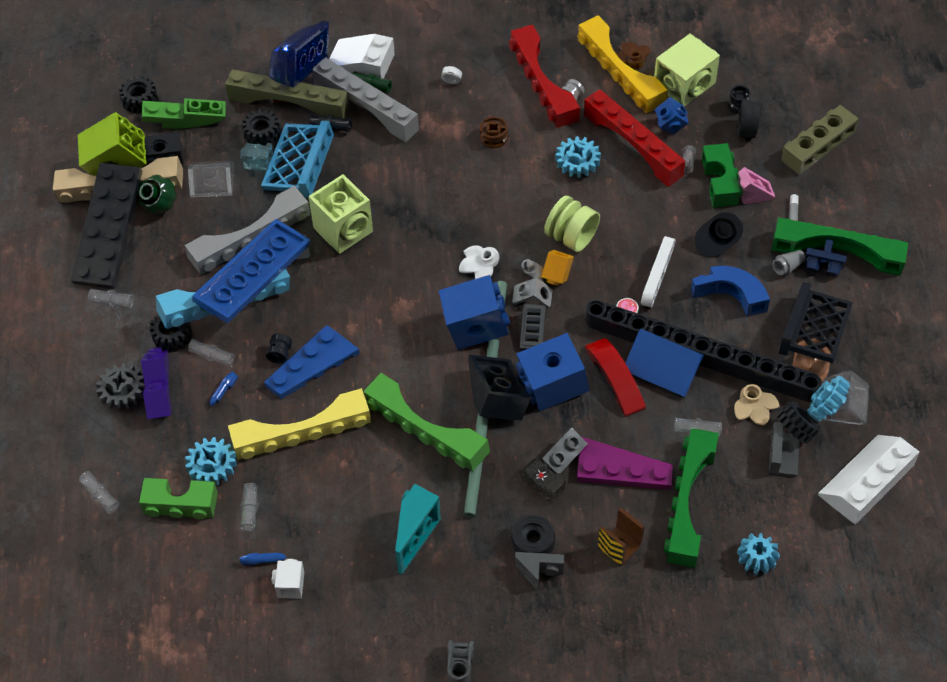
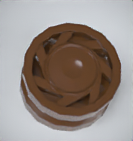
[479,116,508,148]

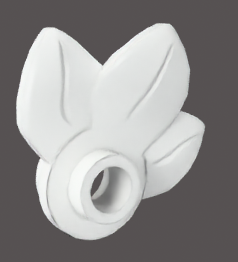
[459,246,499,279]

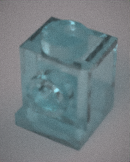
[240,143,273,172]

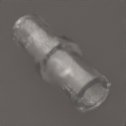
[88,289,135,308]
[188,339,235,367]
[674,417,722,437]
[78,471,119,514]
[240,483,259,531]

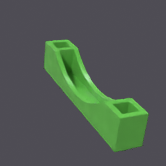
[363,373,490,471]

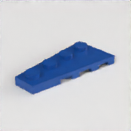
[264,325,360,399]

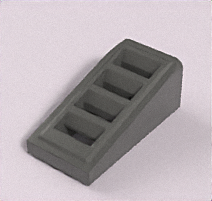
[520,304,545,350]

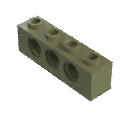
[781,105,859,175]

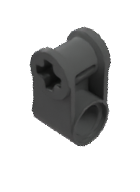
[447,639,474,682]

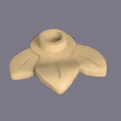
[734,384,780,426]

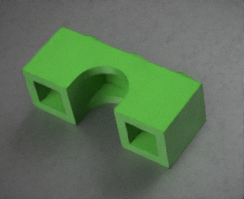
[139,478,218,519]

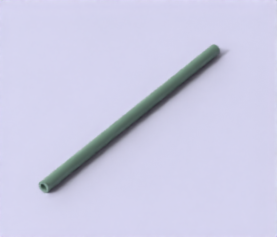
[464,281,507,518]

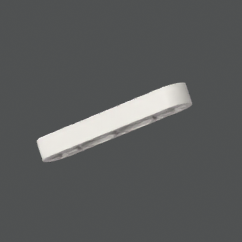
[641,236,676,308]

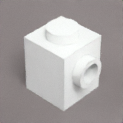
[272,559,304,599]

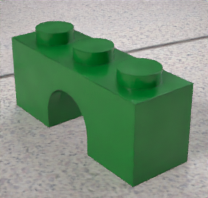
[701,143,743,208]

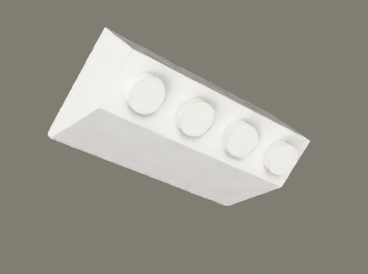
[818,435,919,525]

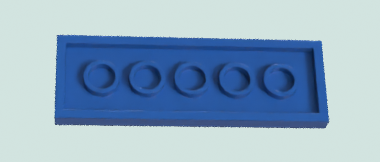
[192,219,310,324]

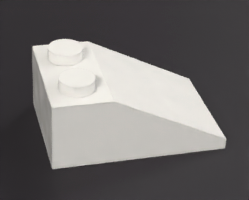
[329,34,395,79]

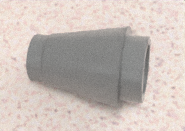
[773,250,805,275]

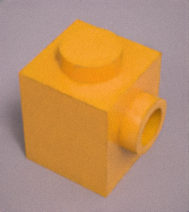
[541,250,574,285]

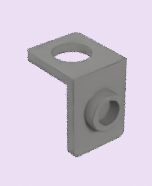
[512,277,553,308]

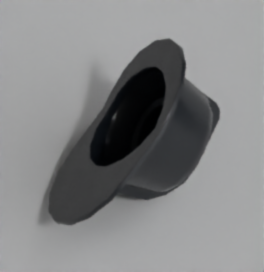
[695,212,743,257]

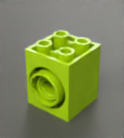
[78,112,146,176]

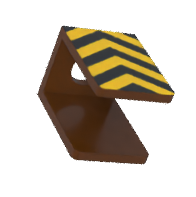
[598,508,644,566]

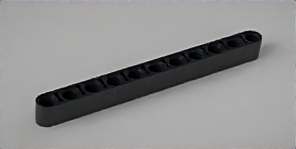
[586,300,822,402]

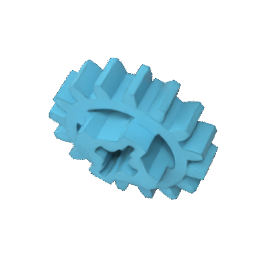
[555,136,601,178]
[808,376,850,422]
[185,437,237,485]

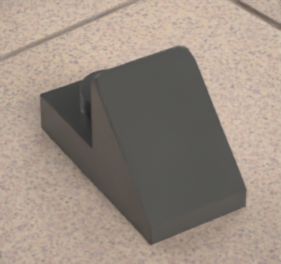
[515,552,564,590]

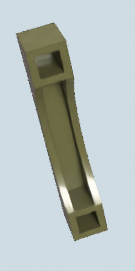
[225,69,349,118]

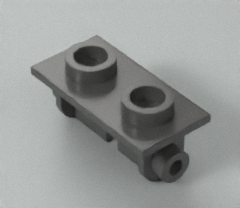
[542,427,588,475]

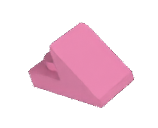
[738,167,776,204]

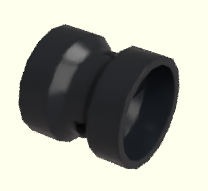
[728,85,751,114]
[265,333,292,364]

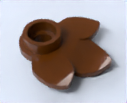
[616,42,650,69]

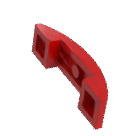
[585,338,646,417]

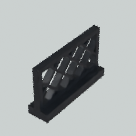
[778,282,853,364]

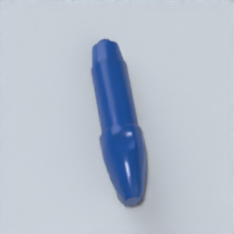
[209,372,239,406]
[240,553,286,565]

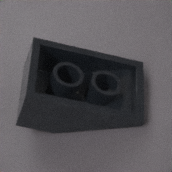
[468,354,531,421]

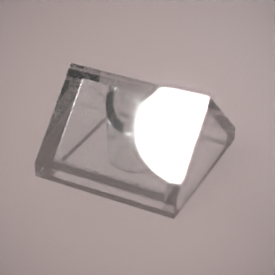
[188,160,234,197]
[822,370,869,426]

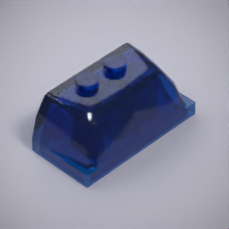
[269,21,329,87]

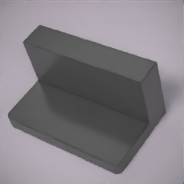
[769,422,800,477]

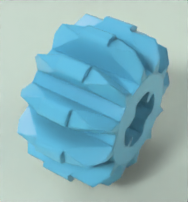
[737,532,780,575]

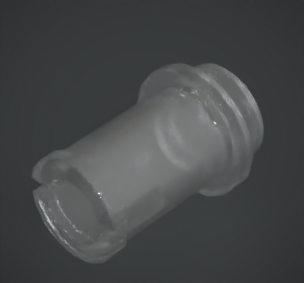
[681,146,698,173]

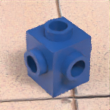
[655,97,689,135]

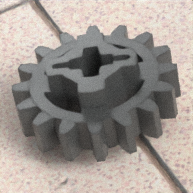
[96,363,145,410]

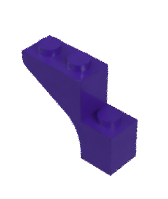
[141,348,172,419]

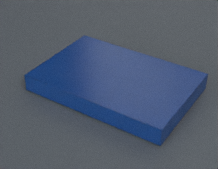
[625,329,703,397]

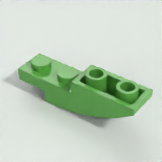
[142,98,225,129]

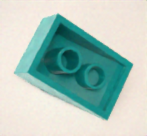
[395,484,441,574]

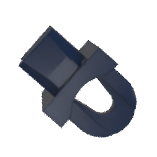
[805,239,847,277]

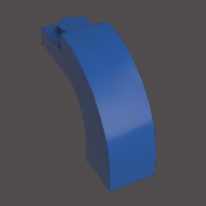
[690,266,770,317]

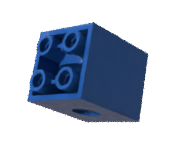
[439,275,510,350]
[515,333,589,412]

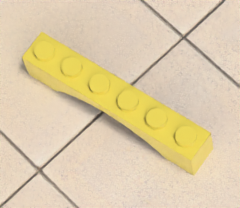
[228,388,371,460]

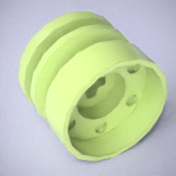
[544,196,600,252]

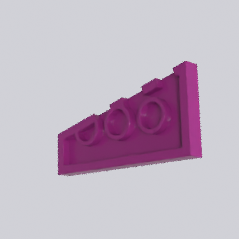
[577,436,673,490]

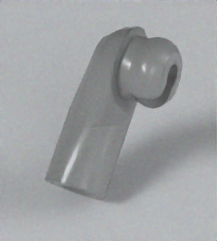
[521,259,544,282]

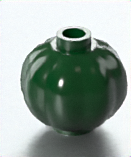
[137,174,177,215]

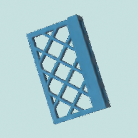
[261,121,334,197]

